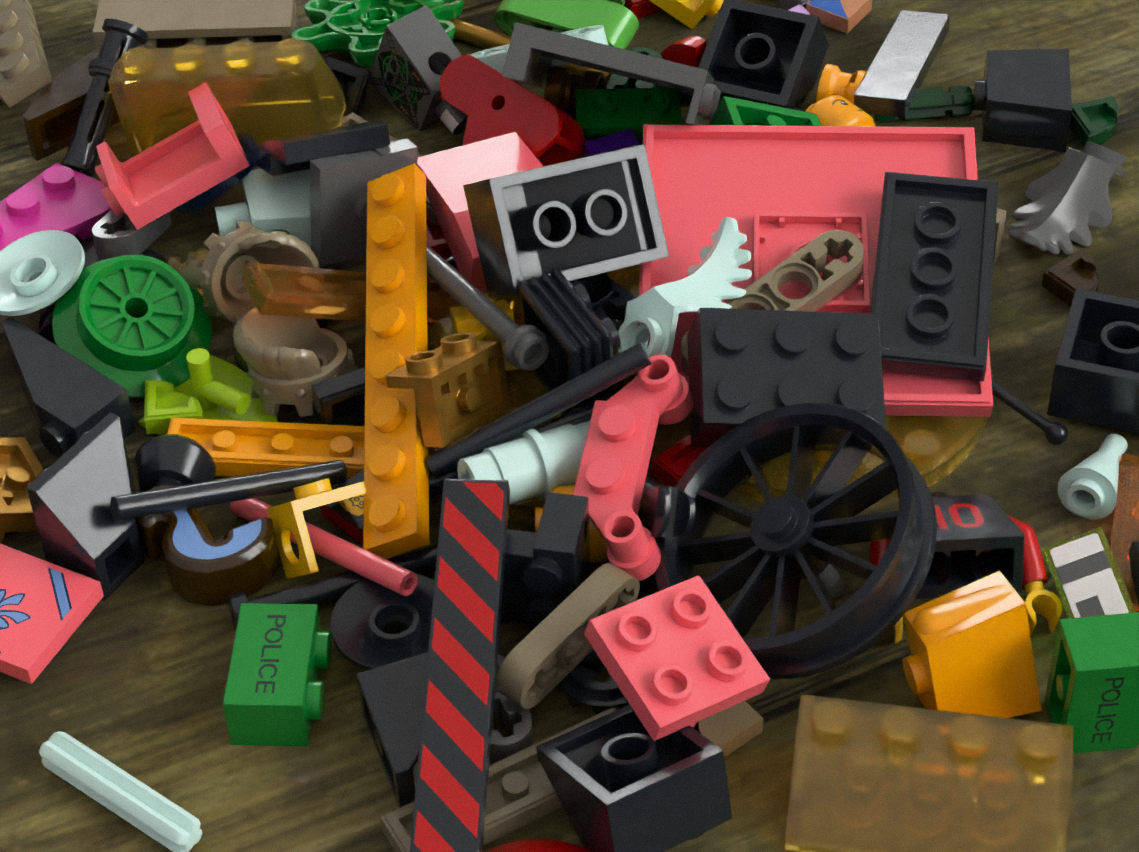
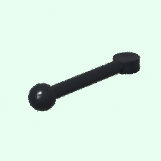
[991,379,1068,445]

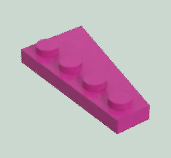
[0,163,111,251]

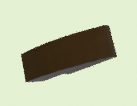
[23,45,155,161]

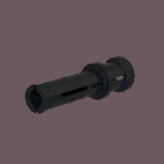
[61,19,148,177]

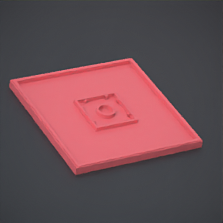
[637,124,993,417]

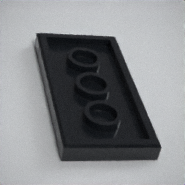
[871,171,999,381]

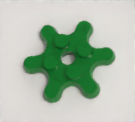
[291,0,464,67]

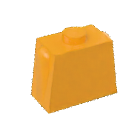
[902,571,1042,732]

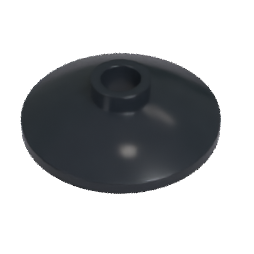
[330,574,435,670]

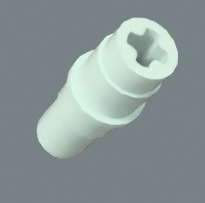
[457,420,590,505]

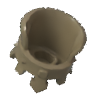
[181,221,324,325]
[233,294,359,417]

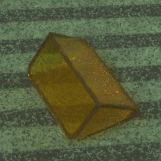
[108,38,346,159]

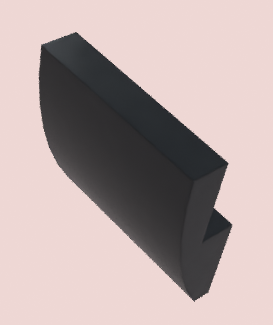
[255,121,390,176]

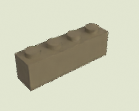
[92,0,299,71]

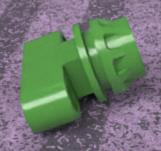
[493,0,639,50]

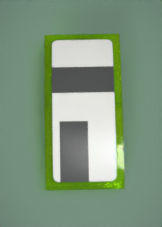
[1042,526,1136,618]

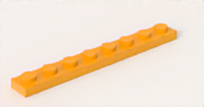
[363,163,429,559]

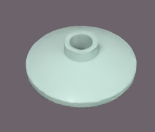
[0,230,85,316]

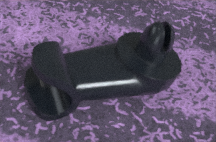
[638,479,696,538]

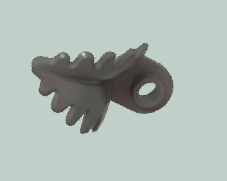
[1008,141,1126,256]

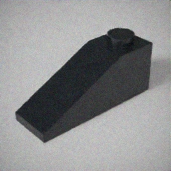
[1,317,136,458]

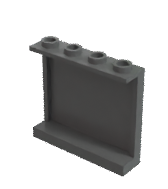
[502,22,721,125]

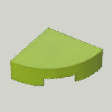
[144,380,203,435]

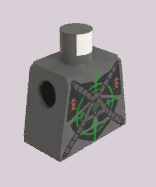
[369,5,468,136]

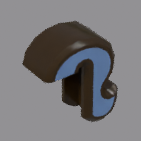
[137,485,280,606]

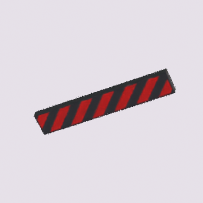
[410,479,510,852]

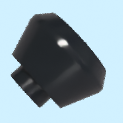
[134,434,216,492]

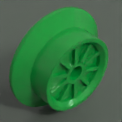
[52,255,212,399]

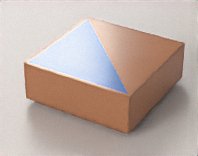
[806,0,872,34]

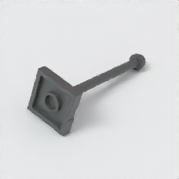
[310,138,549,370]

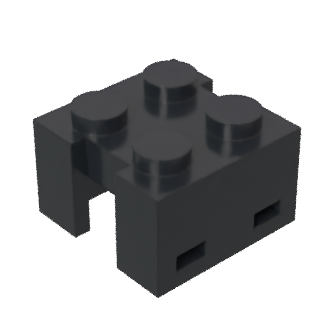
[501,492,590,630]

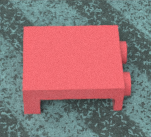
[95,82,250,230]

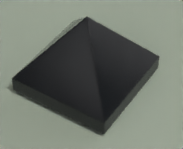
[313,56,372,116]

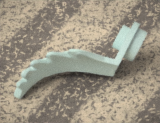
[618,217,752,357]

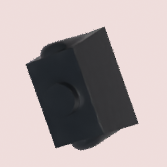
[973,48,1072,152]

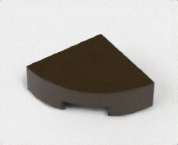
[1042,249,1099,306]

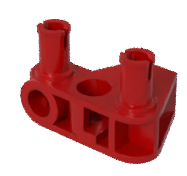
[440,53,589,166]

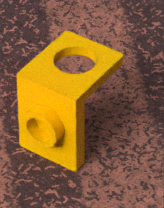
[267,478,367,579]

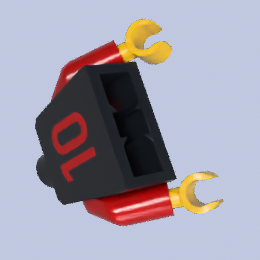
[869,492,1063,644]

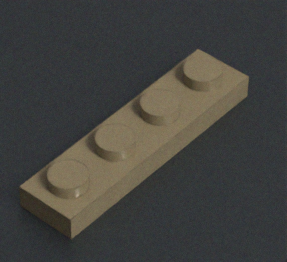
[0,0,52,108]

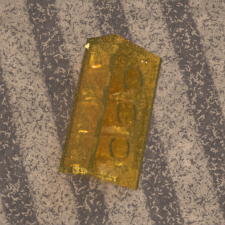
[784,694,1073,852]

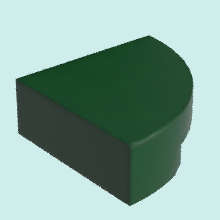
[1070,96,1118,147]

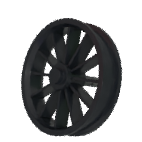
[654,403,937,680]

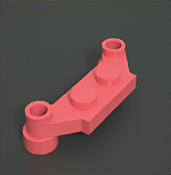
[573,355,694,581]

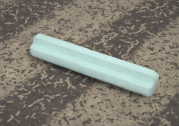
[39,731,203,852]

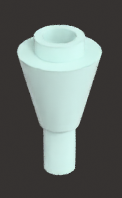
[1058,434,1128,520]

